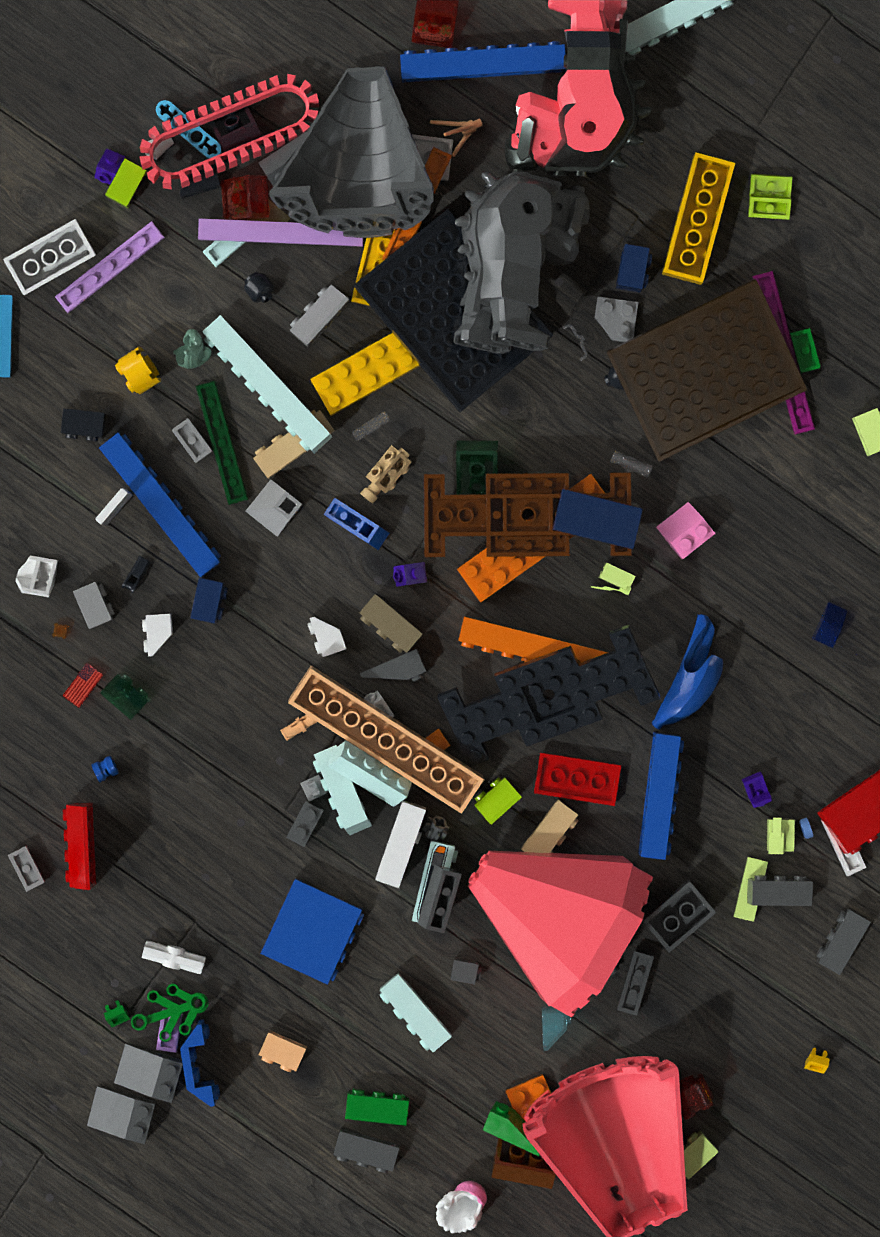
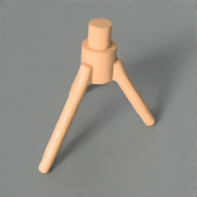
[430,119,483,157]

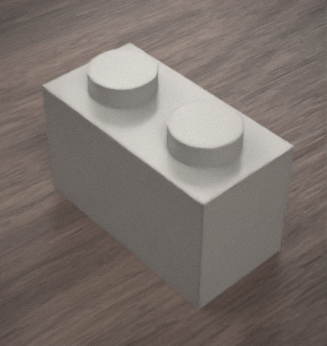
[73,582,115,629]

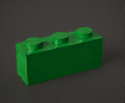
[345,1089,409,1126]

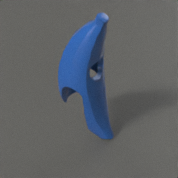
[652,614,723,730]

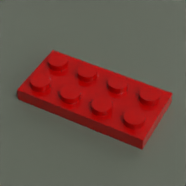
[534,752,621,806]

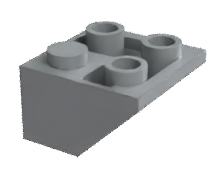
[246,480,303,537]

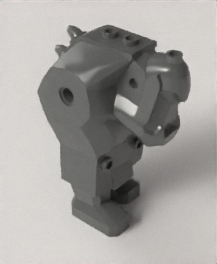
[454,172,590,354]

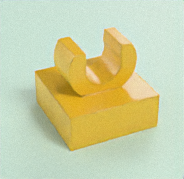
[804,1048,830,1074]

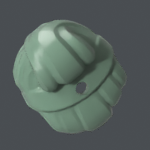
[173,329,211,369]

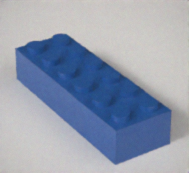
[638,732,684,860]

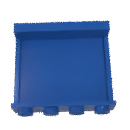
[260,878,364,985]

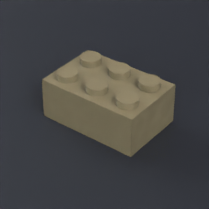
[360,594,422,653]

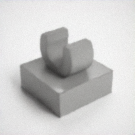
[300,774,328,802]

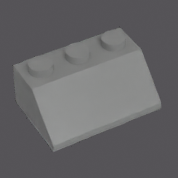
[290,285,350,348]

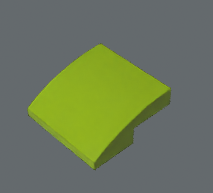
[748,174,793,220]

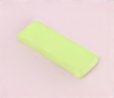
[733,857,768,922]

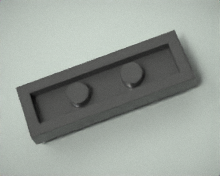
[617,950,654,1016]

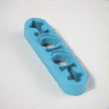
[156,100,222,159]

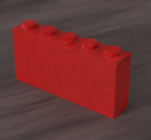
[817,770,880,855]

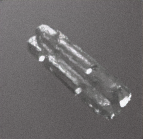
[352,412,390,441]

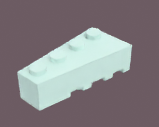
[313,745,372,835]

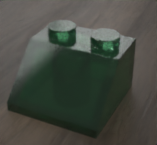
[100,673,150,720]

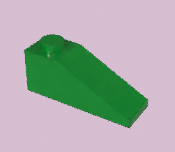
[483,1101,540,1156]

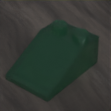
[456,441,498,495]

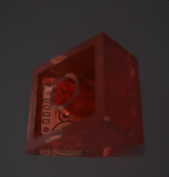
[411,0,459,48]
[221,175,269,220]

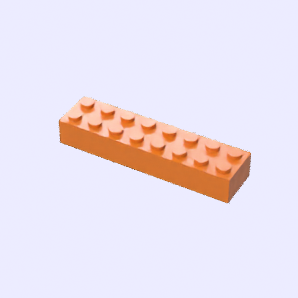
[457,474,605,603]
[458,617,608,663]

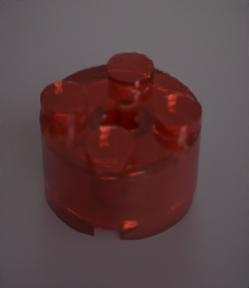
[679,1074,714,1120]

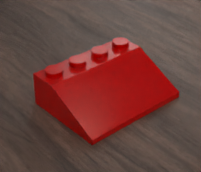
[63,803,96,890]

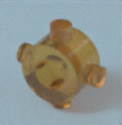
[52,623,68,639]

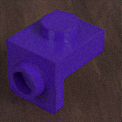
[95,148,125,185]
[393,562,427,587]
[742,772,772,808]

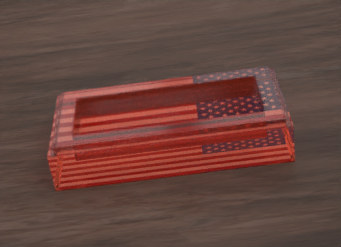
[62,663,103,708]

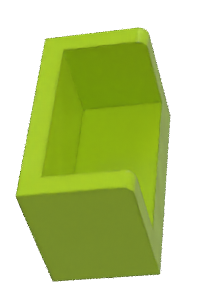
[105,159,147,209]

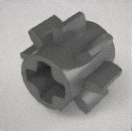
[422,815,449,842]

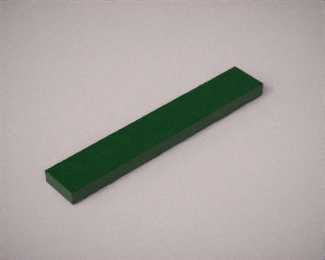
[195,381,249,505]

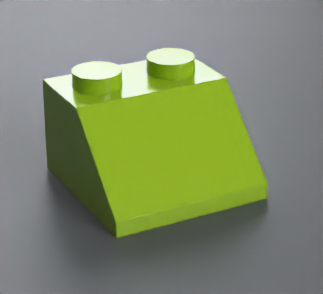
[474,777,522,825]

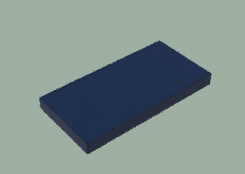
[552,489,643,549]

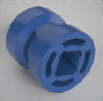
[91,756,119,782]

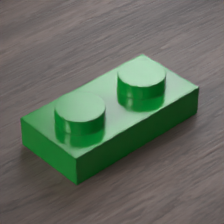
[790,328,821,373]

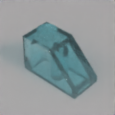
[541,1007,571,1051]

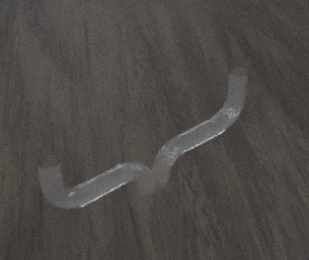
[563,324,588,361]

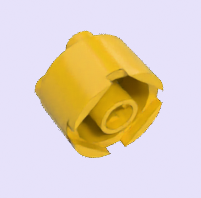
[115,346,162,394]

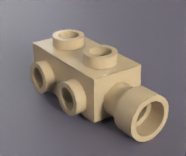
[360,445,411,504]

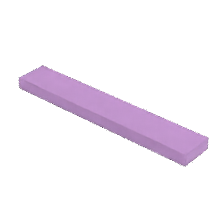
[55,221,165,313]

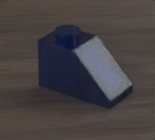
[812,602,847,648]

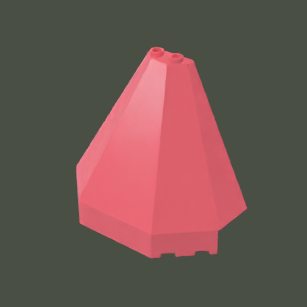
[468,851,653,1017]

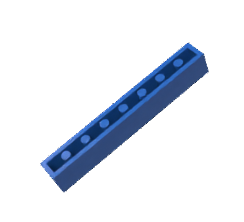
[400,41,566,83]
[99,433,221,577]

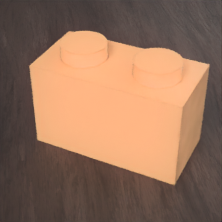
[259,1030,307,1072]

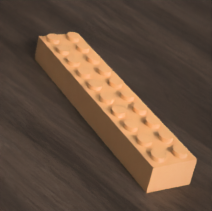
[288,666,484,814]

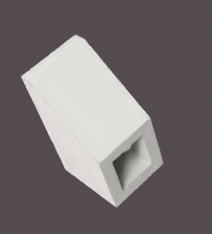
[142,614,173,656]
[307,617,347,657]

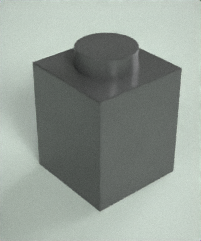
[451,958,482,985]

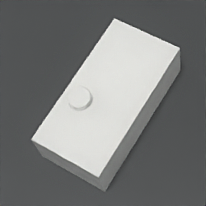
[3,219,96,295]
[375,800,426,888]

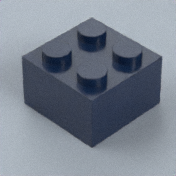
[616,244,652,293]
[190,578,228,623]

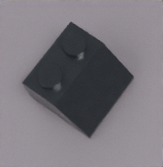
[210,106,262,156]

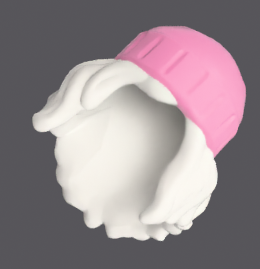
[436,1180,487,1233]

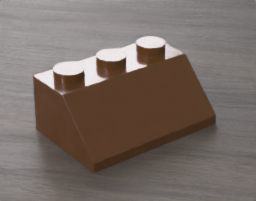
[491,1138,556,1189]

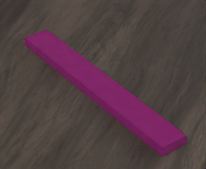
[752,271,815,435]

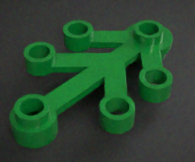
[131,984,209,1042]

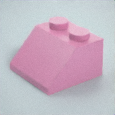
[656,502,715,559]

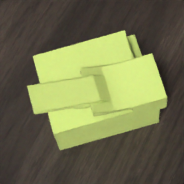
[591,563,636,595]
[767,818,795,854]

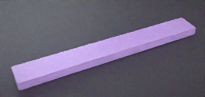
[198,219,363,247]

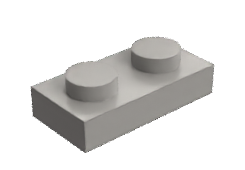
[172,418,213,463]
[8,846,45,892]

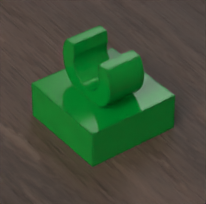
[104,1000,131,1027]

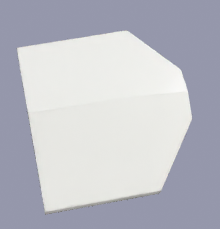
[16,556,58,597]

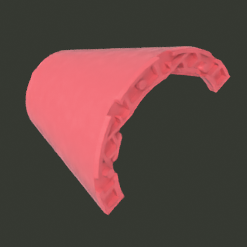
[523,1056,688,1237]

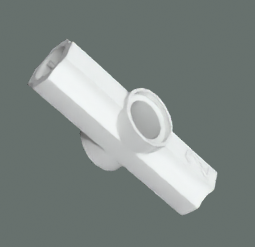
[142,940,206,974]

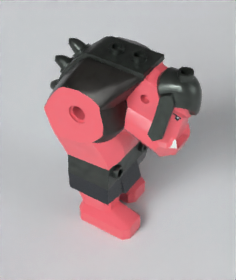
[505,0,652,176]

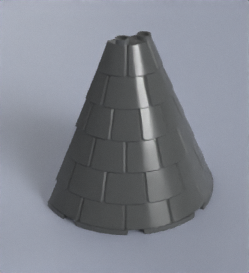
[269,66,434,238]

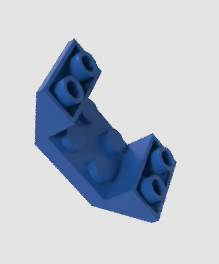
[180,1019,220,1107]

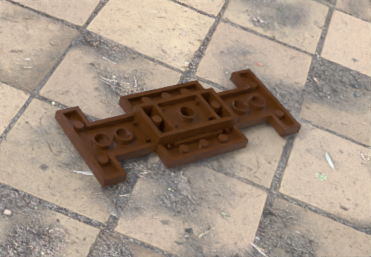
[424,473,632,557]

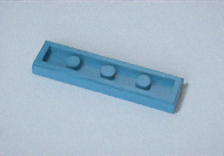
[0,295,13,378]

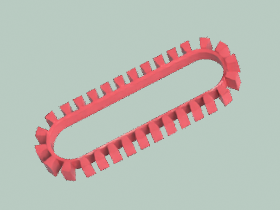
[139,74,319,190]

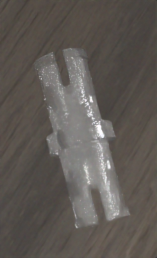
[610,450,653,478]

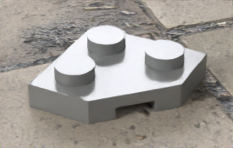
[594,297,638,342]

